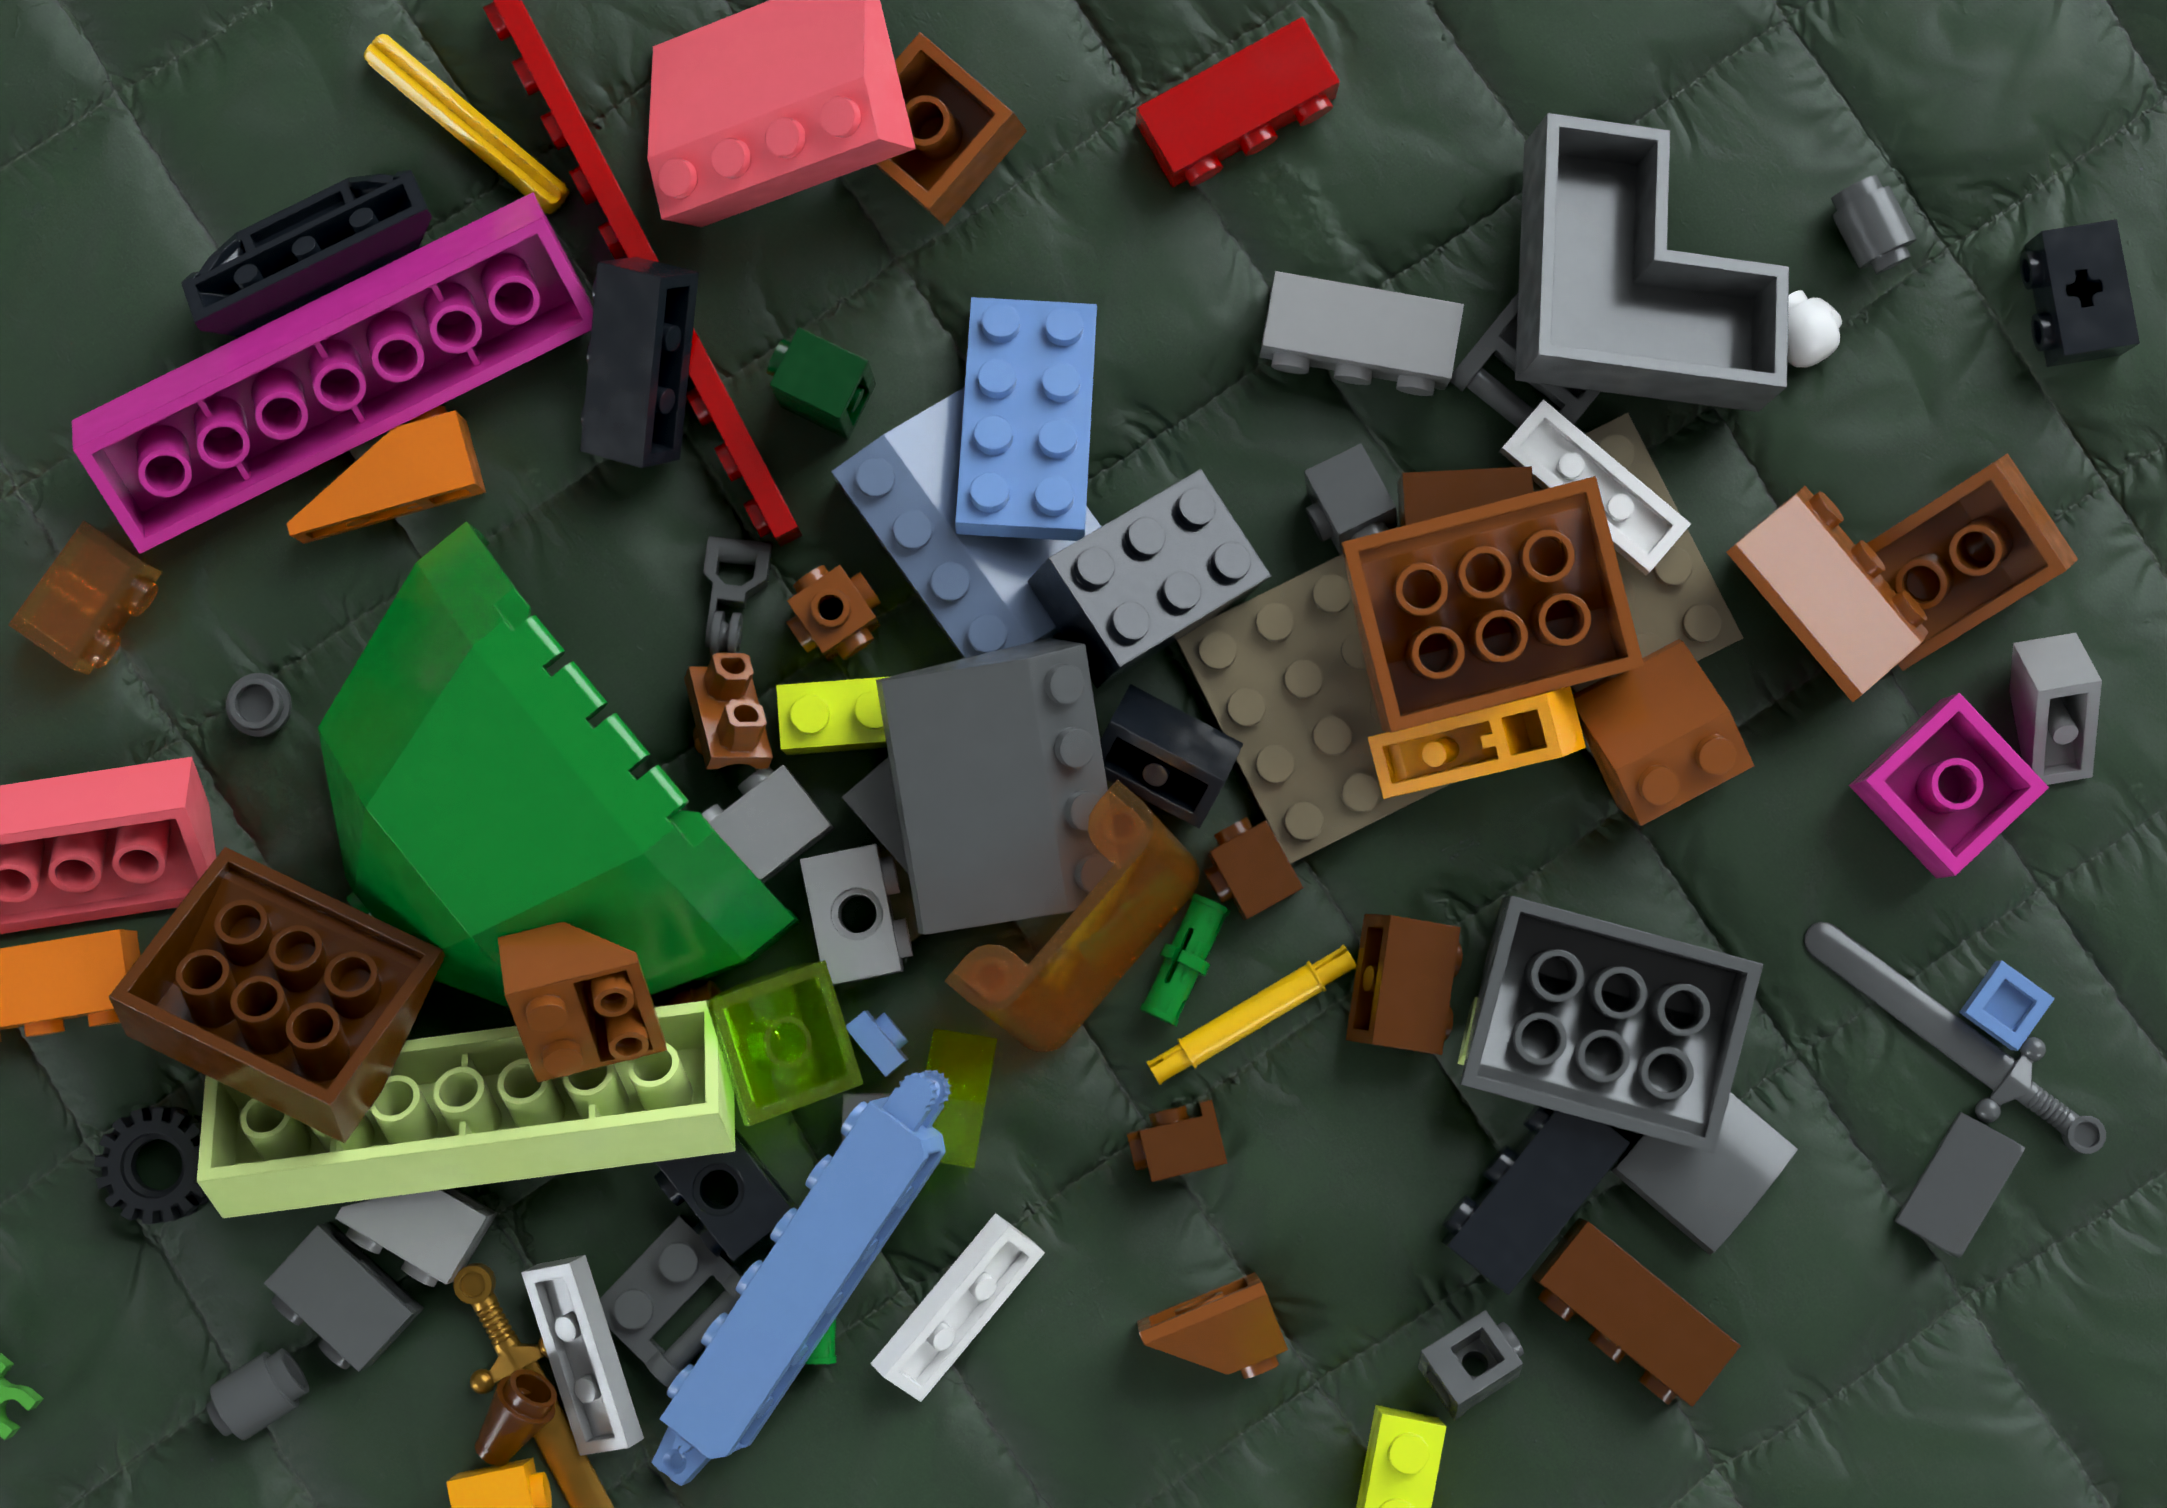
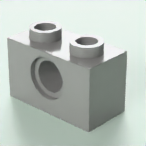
[800,844,913,987]

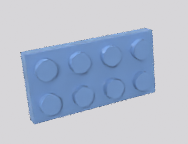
[955,297,1097,541]

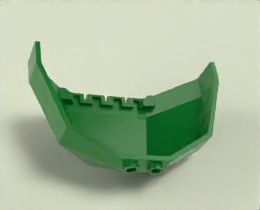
[318,521,801,1008]

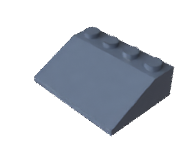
[831,387,1101,659]

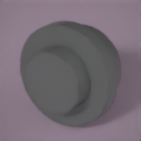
[226,673,292,737]

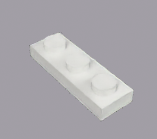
[1499,399,1691,575]
[870,1213,1045,1402]

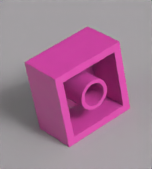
[1849,693,2049,879]

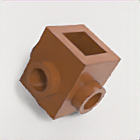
[786,565,881,661]

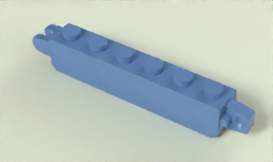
[651,1069,952,1486]

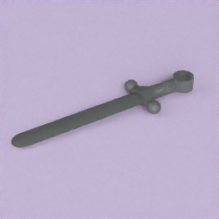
[1804,922,2106,1154]

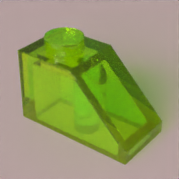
[926,1028,998,1168]

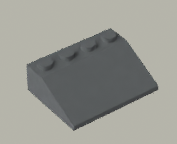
[876,638,1124,935]
[1460,896,1764,1154]

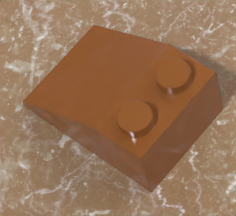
[1867,453,2078,671]

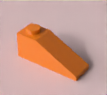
[286,406,486,544]

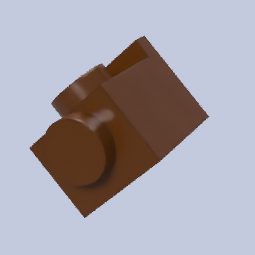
[1126,1098,1228,1182]

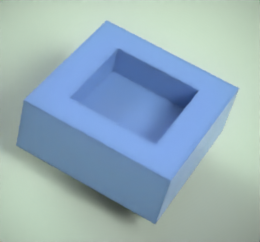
[1959,961,2055,1051]
[844,1010,909,1077]

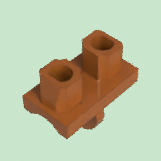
[684,653,773,769]

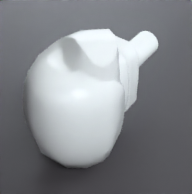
[1787,290,1842,368]

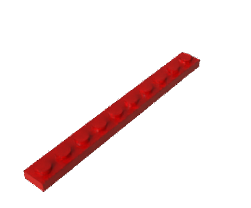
[483,0,803,547]

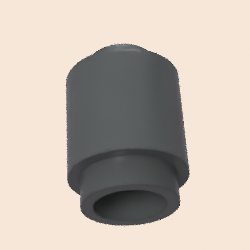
[1831,175,1917,275]
[206,1348,309,1441]

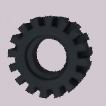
[94,1106,209,1224]

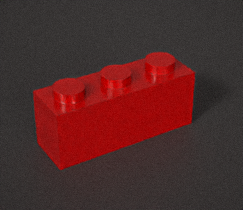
[1136,16,1340,188]

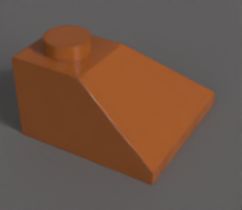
[1137,1272,1288,1379]

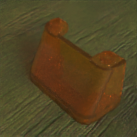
[945,780,1200,1053]

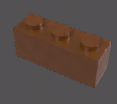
[1531,1218,1741,1407]

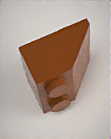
[1573,639,1754,826]

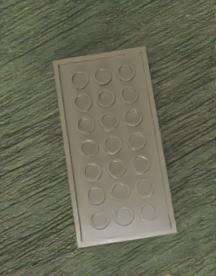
[1176,413,1743,864]

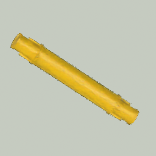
[1146,944,1357,1085]

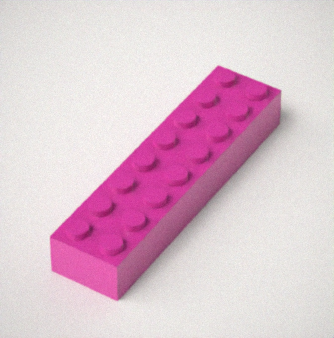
[72,192,593,554]

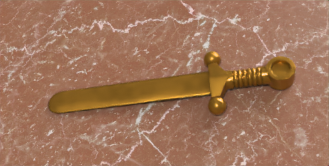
[453,1263,614,1508]

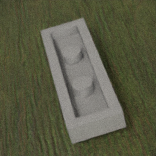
[521,1255,644,1456]

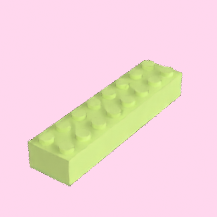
[197,999,735,1218]

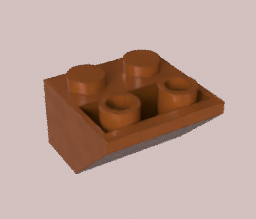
[498,921,667,1083]

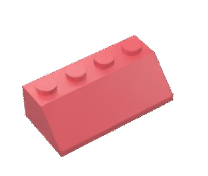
[0,757,216,934]

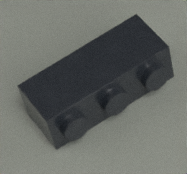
[580,257,699,468]
[1441,1105,1630,1295]

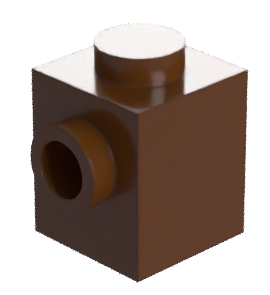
[1204,817,1303,921]

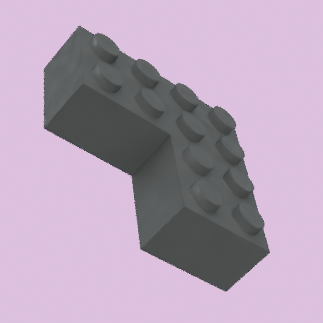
[1515,113,1789,412]

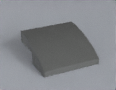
[1611,1092,1798,1255]

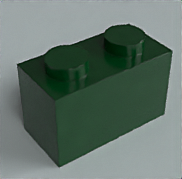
[766,327,876,440]

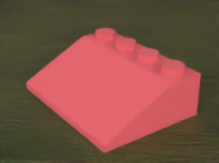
[647,0,916,227]

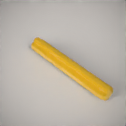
[363,34,569,214]

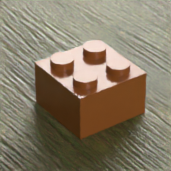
[874,32,1027,226]

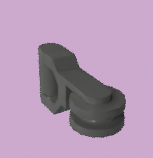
[703,536,773,660]

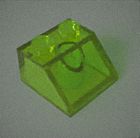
[706,960,863,1126]

